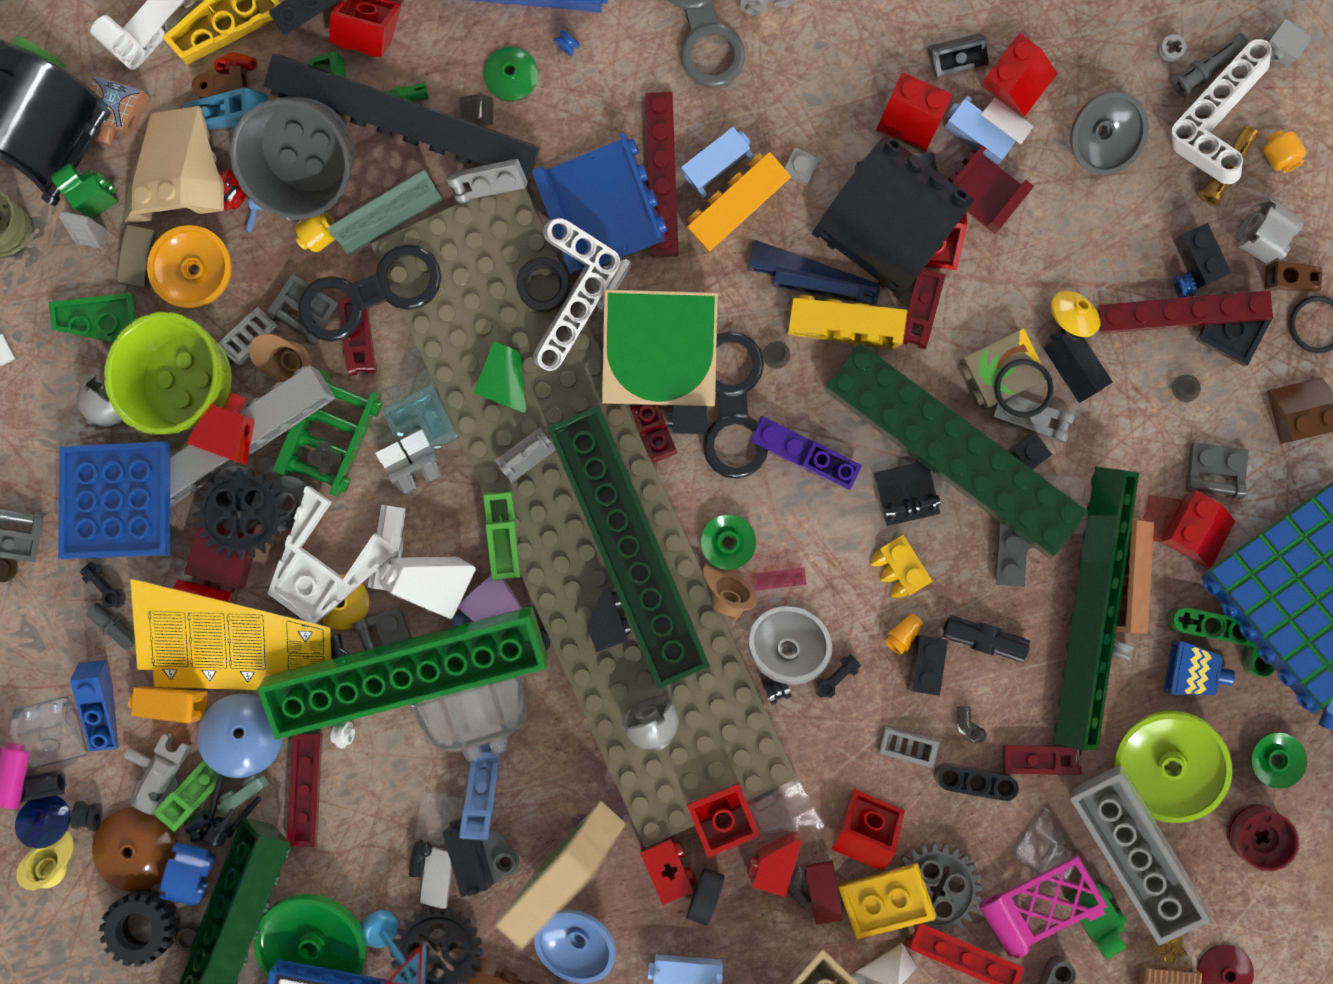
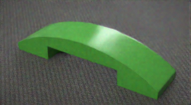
[153,730,243,832]

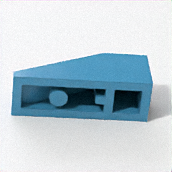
[183,87,268,130]

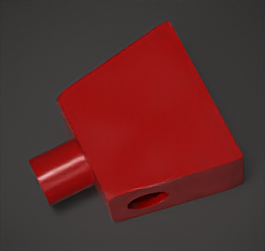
[187,393,255,465]

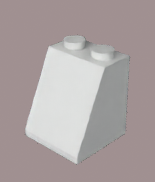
[379,557,476,619]

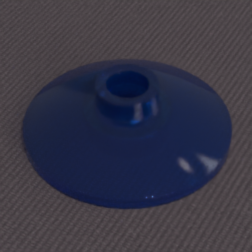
[15,795,71,849]

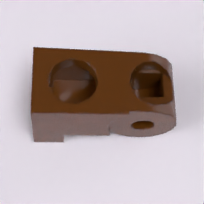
[191,66,248,99]
[1265,261,1322,292]

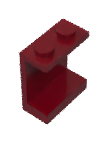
[947,145,1034,234]

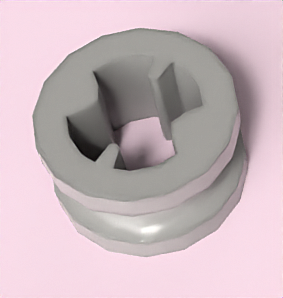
[1158,34,1186,62]
[1112,641,1134,661]

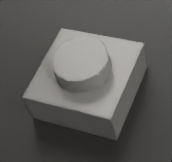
[785,147,819,186]

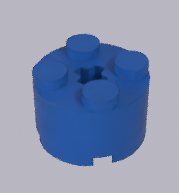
[160,842,216,906]

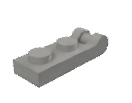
[446,159,528,204]
[991,395,1075,443]

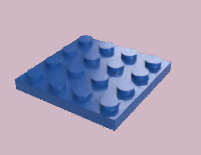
[58,441,171,560]

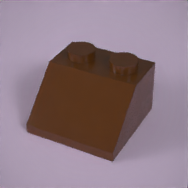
[1267,378,1333,444]

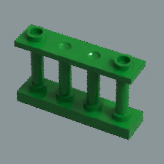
[272,368,383,497]

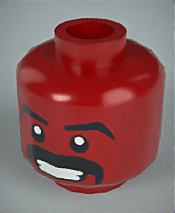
[218,169,248,211]

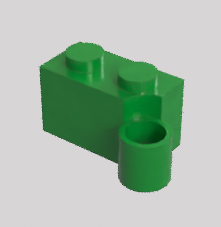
[51,163,119,219]
[1064,880,1128,960]

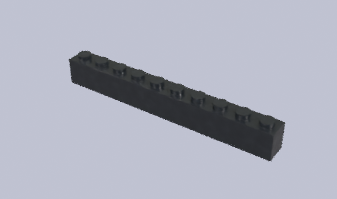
[263,54,541,180]

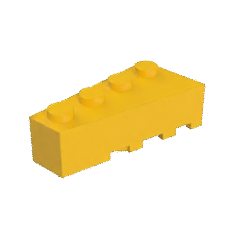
[787,295,907,350]

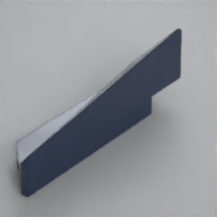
[748,240,880,305]

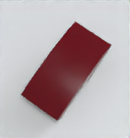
[630,404,678,463]
[805,860,844,925]

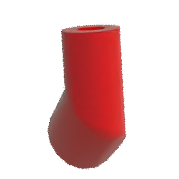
[214,52,257,75]

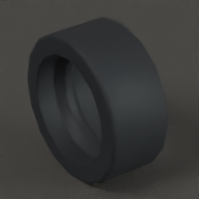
[516,257,570,312]
[686,867,725,926]

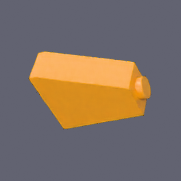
[128,686,208,723]

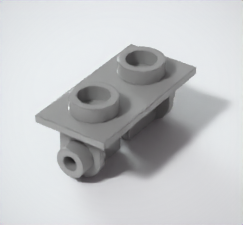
[495,427,556,483]

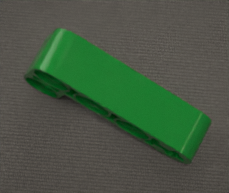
[1166,607,1275,677]

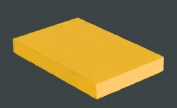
[838,863,937,939]

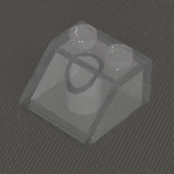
[10,695,88,769]

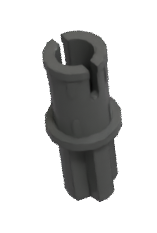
[85,602,135,650]

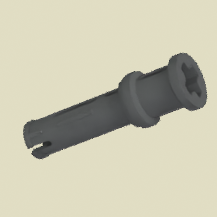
[1171,33,1250,97]

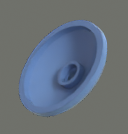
[197,694,283,778]
[534,909,616,984]

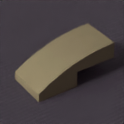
[117,224,156,287]

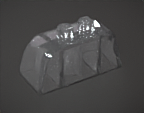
[411,675,527,762]

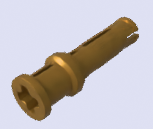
[1198,126,1259,206]

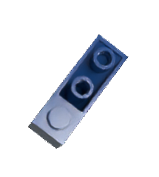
[70,660,118,751]

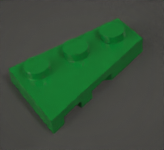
[49,293,137,343]

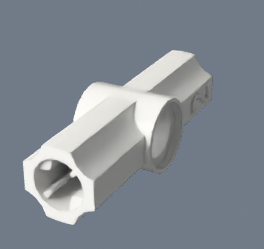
[368,505,406,590]

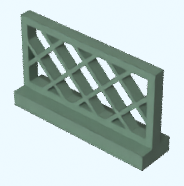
[327,170,443,256]

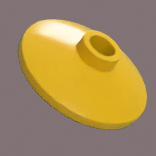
[1050,290,1101,337]
[321,574,370,630]

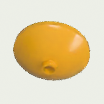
[147,225,232,309]

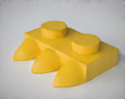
[870,534,933,598]

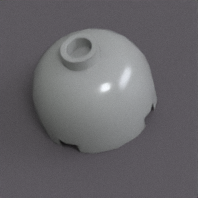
[77,374,124,427]
[621,696,679,750]

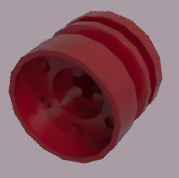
[1227,804,1299,872]

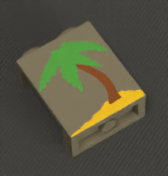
[959,328,1046,409]

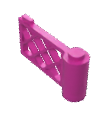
[0,743,30,809]
[979,855,1107,958]

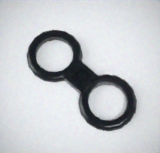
[298,244,442,342]
[703,331,768,479]

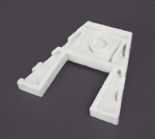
[267,486,399,624]

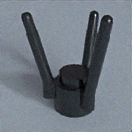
[203,774,261,847]

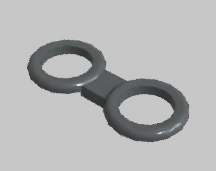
[668,0,745,88]

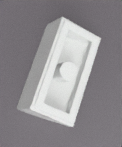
[420,847,452,909]

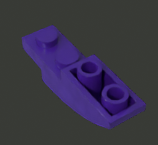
[749,416,862,490]

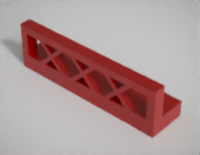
[904,923,1024,984]

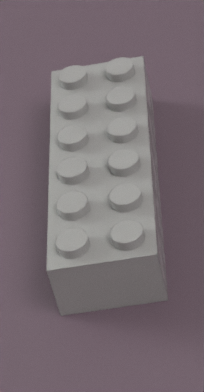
[1070,764,1210,946]

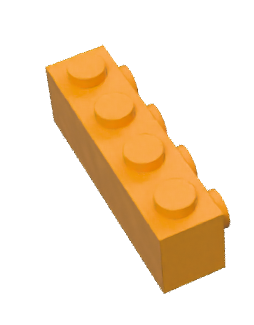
[685,152,791,253]

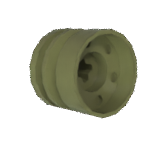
[0,191,32,257]

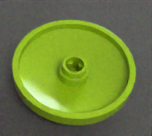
[1115,711,1232,823]

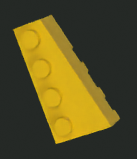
[162,0,280,65]

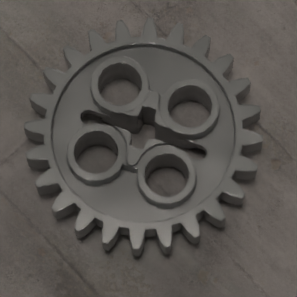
[895,841,983,934]

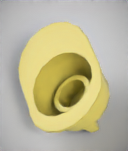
[16,828,74,890]

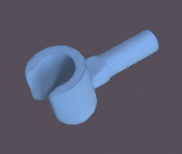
[245,198,265,232]

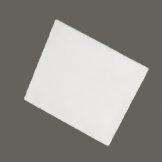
[981,97,1034,144]

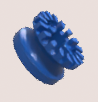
[553,29,581,56]
[1173,272,1197,298]

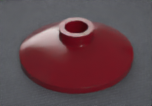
[1197,945,1254,984]

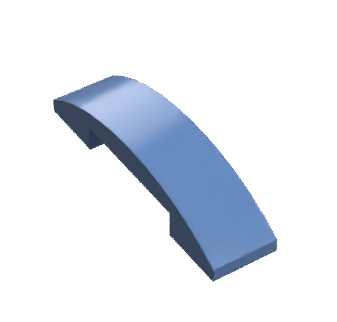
[460,730,501,840]

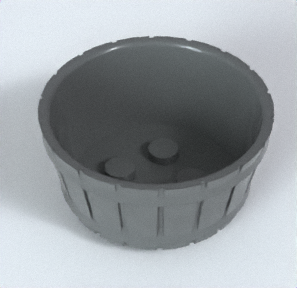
[230,97,355,220]

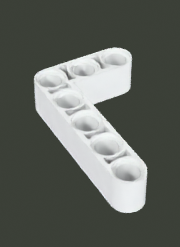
[90,0,197,70]
[1172,39,1272,184]
[533,219,620,371]

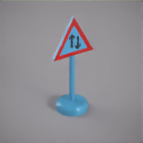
[361,910,426,984]

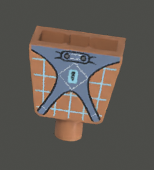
[90,75,150,146]

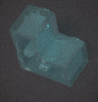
[381,385,459,450]

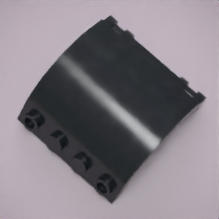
[0,39,112,206]
[811,134,974,299]

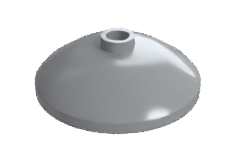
[748,606,832,684]

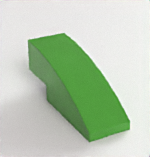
[483,489,520,580]

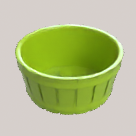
[104,312,232,434]

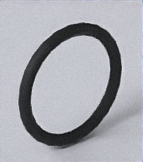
[1289,296,1333,353]
[995,359,1054,418]

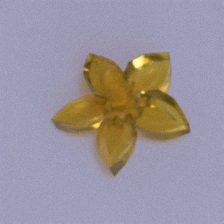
[1153,935,1187,966]

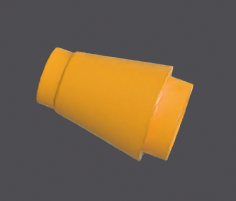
[884,613,923,655]

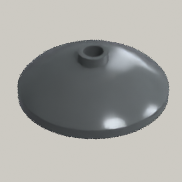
[1070,91,1148,175]

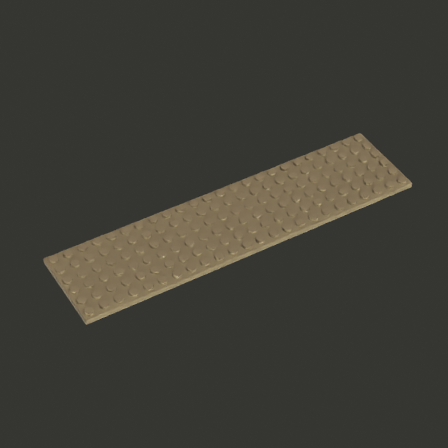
[370,188,797,848]

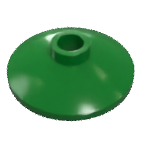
[484,47,538,101]
[701,514,756,570]
[1251,732,1307,789]

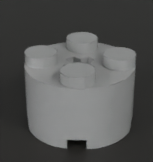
[1236,198,1304,263]

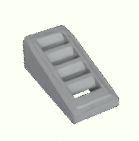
[59,211,106,248]
[219,307,279,366]
[879,726,941,769]

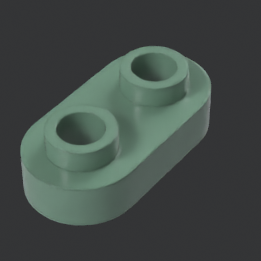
[217,774,270,816]

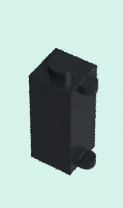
[1043,329,1113,403]
[442,818,494,897]

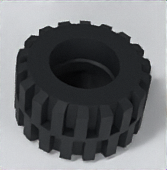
[99,889,180,967]

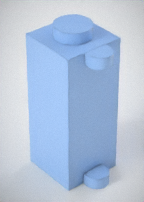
[944,96,1016,166]
[681,127,755,198]
[648,954,723,984]

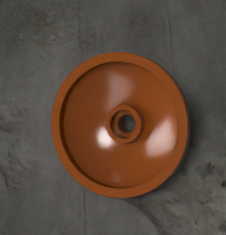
[92,807,177,891]

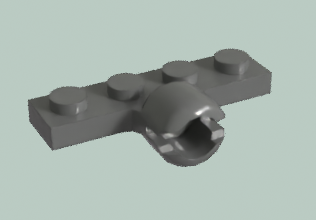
[996,523,1034,587]

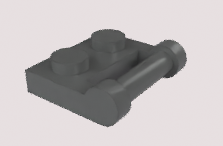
[267,273,339,346]
[1186,443,1249,499]
[0,509,44,562]
[352,606,412,650]

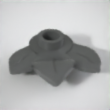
[482,829,520,884]

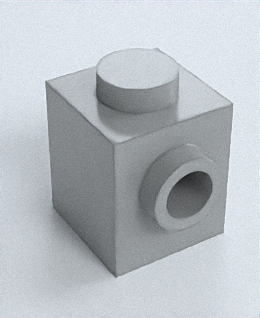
[1264,18,1313,67]

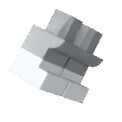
[375,429,441,495]

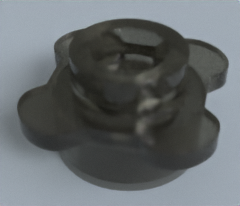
[308,441,342,475]

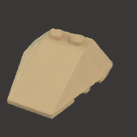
[125,106,224,223]

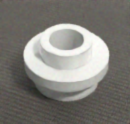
[331,721,355,749]

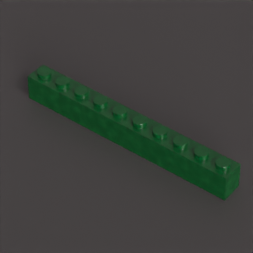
[1054,466,1139,751]

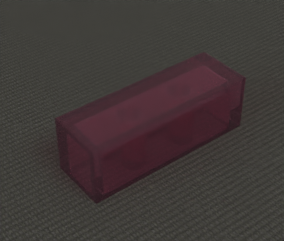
[752,567,807,591]

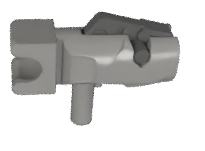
[124,733,192,815]

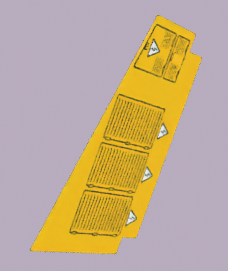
[130,579,331,690]

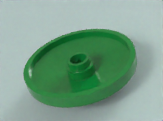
[254,894,367,980]

